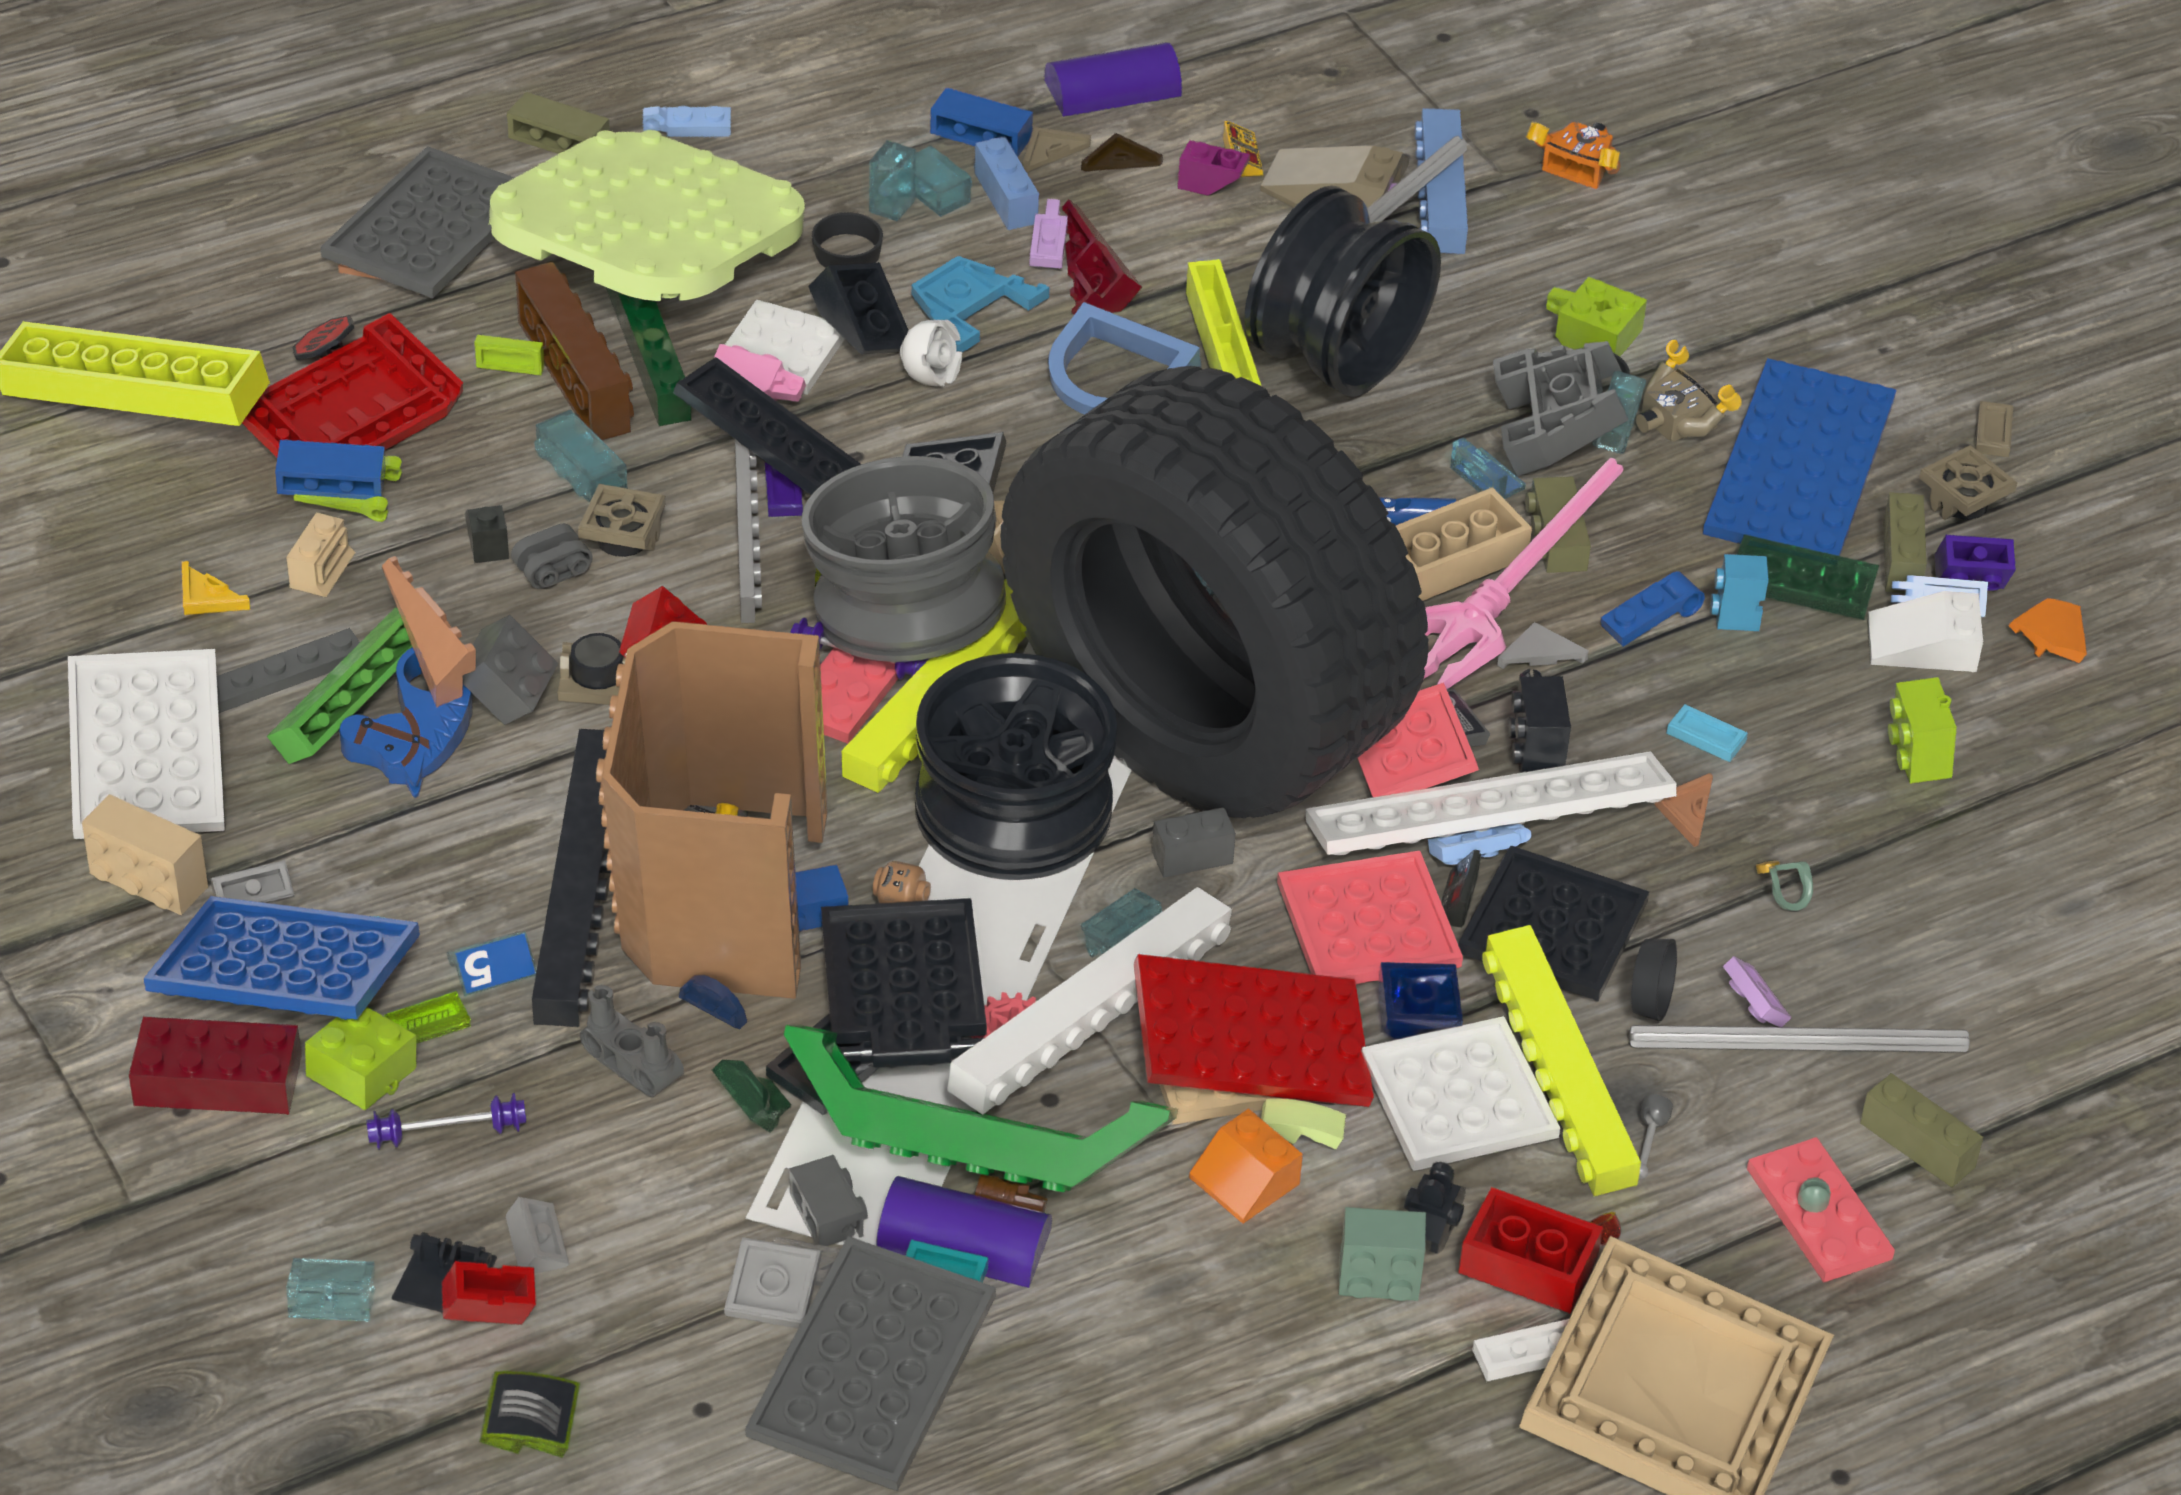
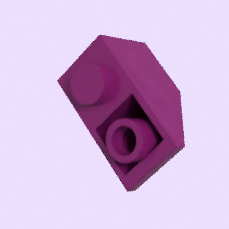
[1178,140,1250,196]

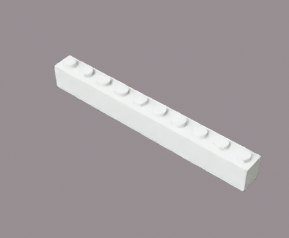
[947,887,1232,1114]

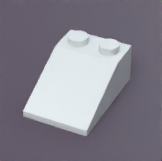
[1867,591,1983,672]

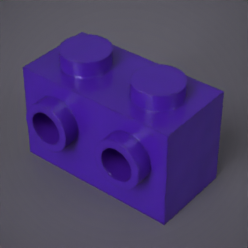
[1934,535,2016,591]

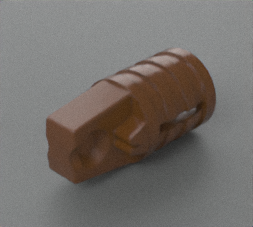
[975,1174,1048,1213]

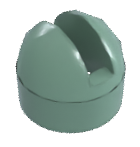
[1798,1177,1831,1213]

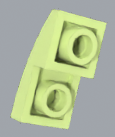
[1261,1099,1346,1149]

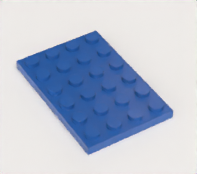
[143,896,420,1019]

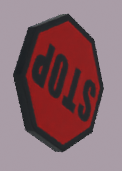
[292,315,355,360]

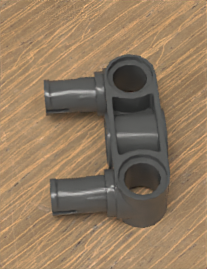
[580,985,684,1097]

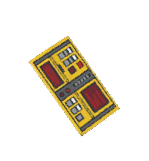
[1223,121,1263,177]

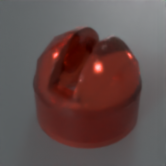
[1590,1212,1622,1245]

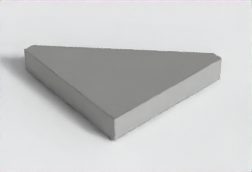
[1497,622,1589,669]

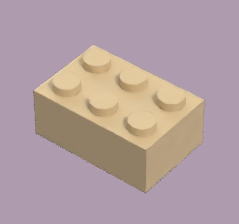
[82,794,208,915]

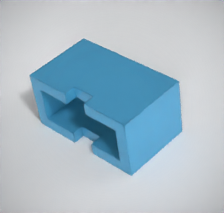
[1710,554,1768,631]

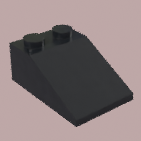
[808,262,909,355]

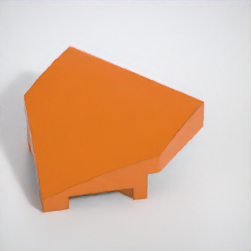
[2009,598,2087,663]

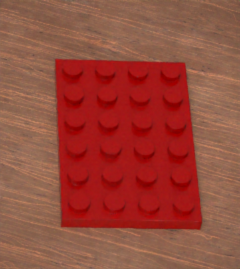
[1133,954,1374,1107]

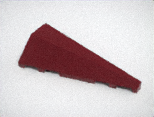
[1062,199,1142,315]

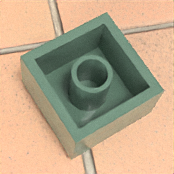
[1339,1207,1426,1301]

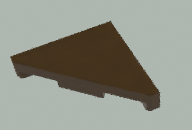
[1081,133,1163,172]

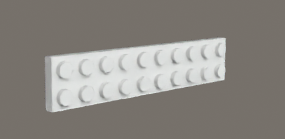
[1306,751,1676,855]

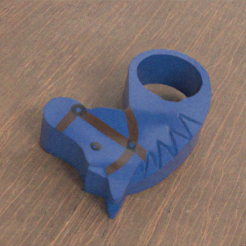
[340,647,473,798]

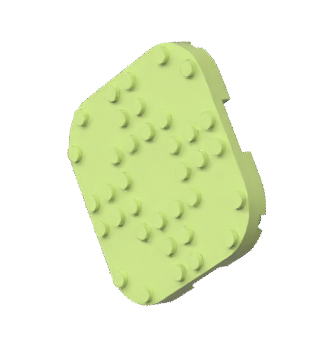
[489,130,805,301]

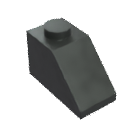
[465,505,509,563]

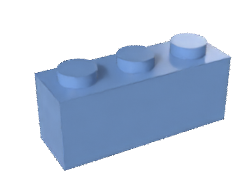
[975,137,1039,230]

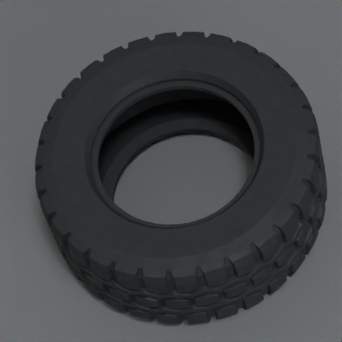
[1000,366,1429,818]

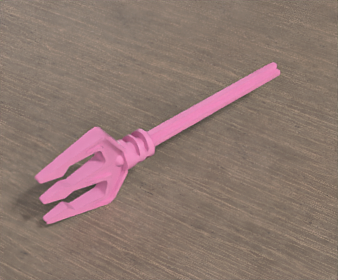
[1424,458,1623,689]

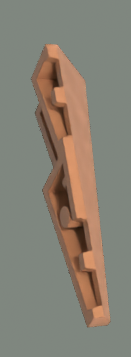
[382,556,476,707]

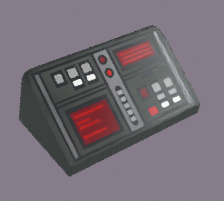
[1441,850,1481,928]

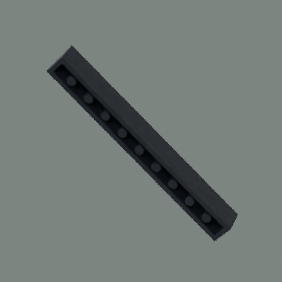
[532,729,611,1027]

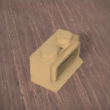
[287,512,356,597]

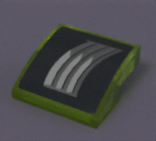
[479,1371,580,1458]

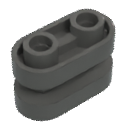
[511,523,593,589]

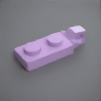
[1029,199,1068,268]

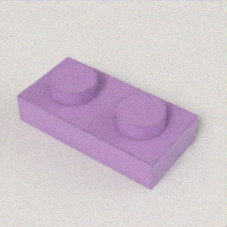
[1723,956,1791,1027]

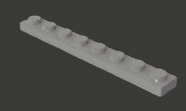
[735,439,762,623]

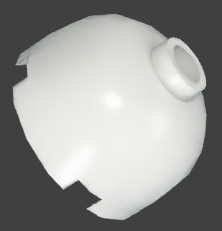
[900,320,962,386]

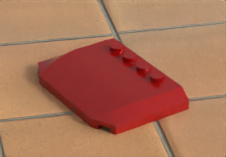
[242,313,463,457]

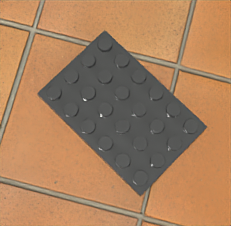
[321,146,515,298]
[745,1236,996,1491]

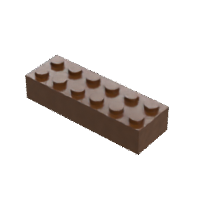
[515,261,634,443]

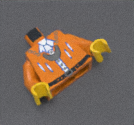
[1526,122,1620,189]

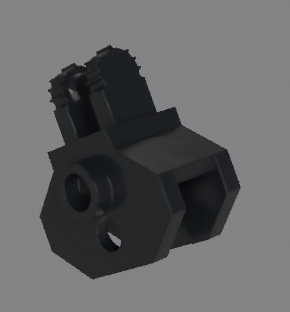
[1404,1161,1466,1254]

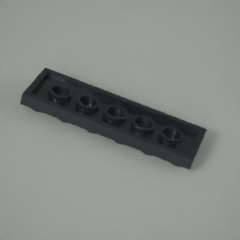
[673,357,861,495]

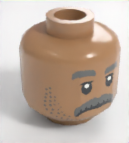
[873,861,931,903]

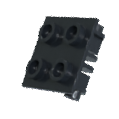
[392,1232,497,1313]

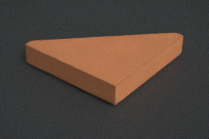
[1654,773,1713,847]

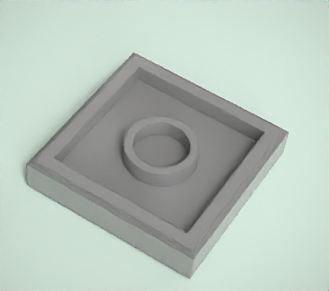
[724,1237,822,1328]

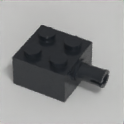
[1508,669,1571,773]

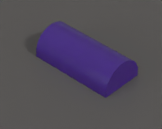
[1044,42,1182,117]
[876,1175,1052,1288]

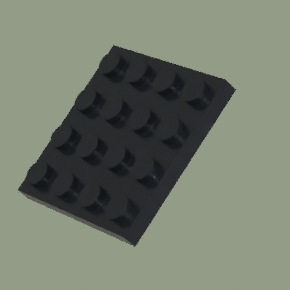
[1458,845,1650,1001]

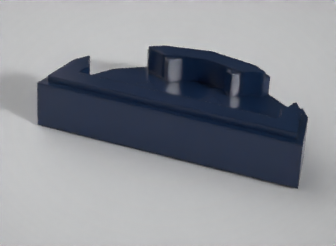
[678,975,747,1030]

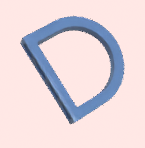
[1049,302,1201,415]

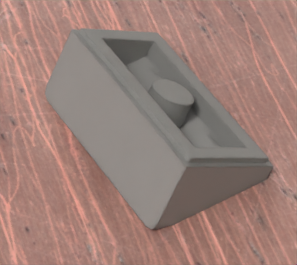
[211,860,295,903]
[506,1197,569,1273]

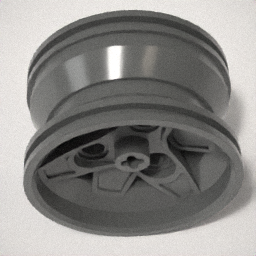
[802,456,1006,662]

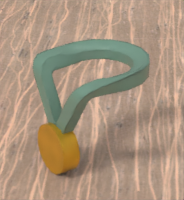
[1756,861,1813,911]

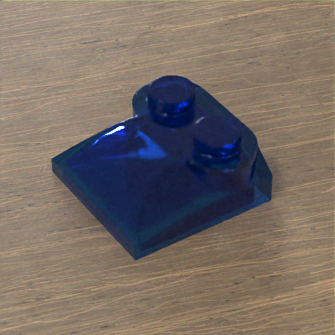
[1379,962,1463,1039]

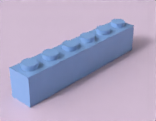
[1415,108,1468,254]

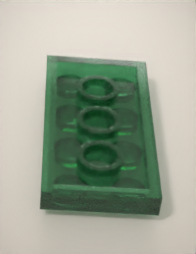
[1737,534,1879,620]

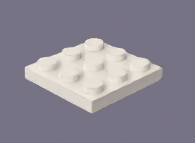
[725,299,845,394]

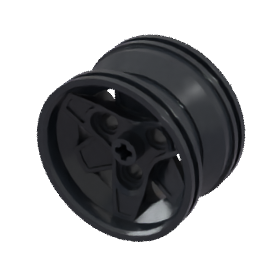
[1245,186,1441,397]
[915,653,1117,880]

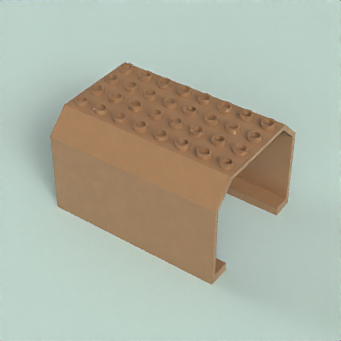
[596,622,828,999]

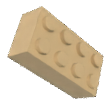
[1396,487,1532,601]

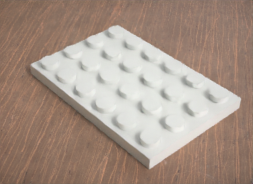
[68,649,225,839]

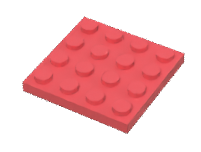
[1277,851,1463,984]

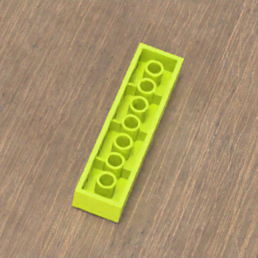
[0,321,270,426]

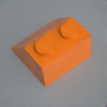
[1189,1108,1303,1224]

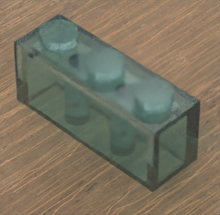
[534,409,628,503]

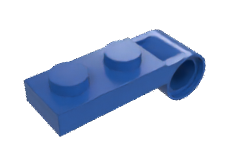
[1601,571,1705,647]

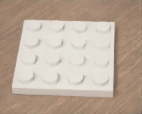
[1361,1016,1560,1171]

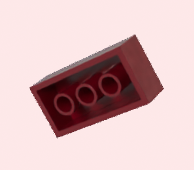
[129,1017,302,1115]

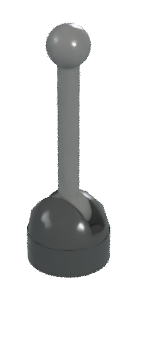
[1639,1094,1673,1179]

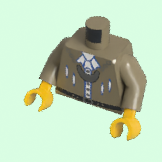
[1636,339,1742,441]

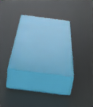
[1666,704,1748,762]

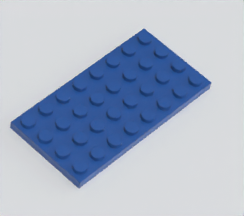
[1703,358,1897,568]

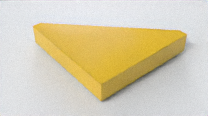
[182,561,250,615]

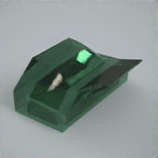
[712,1059,792,1133]

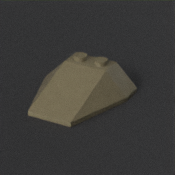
[1260,145,1409,208]

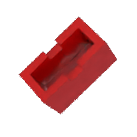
[442,1261,536,1325]

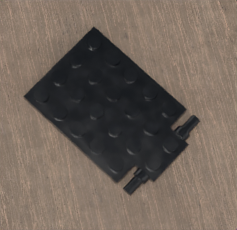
[821,898,987,1068]

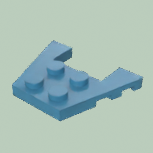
[911,256,1049,353]

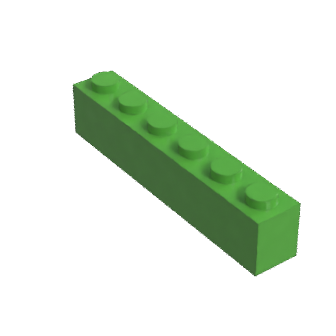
[267,607,413,764]

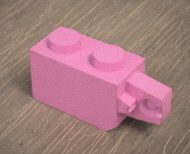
[714,344,806,402]

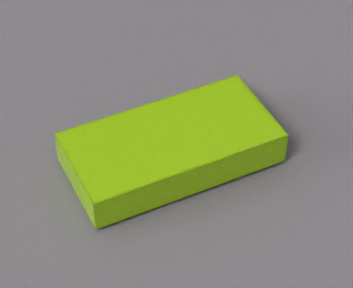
[474,335,544,376]

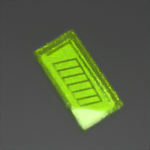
[384,991,471,1044]

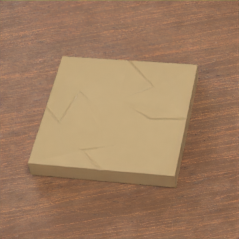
[1519,1236,1834,1495]

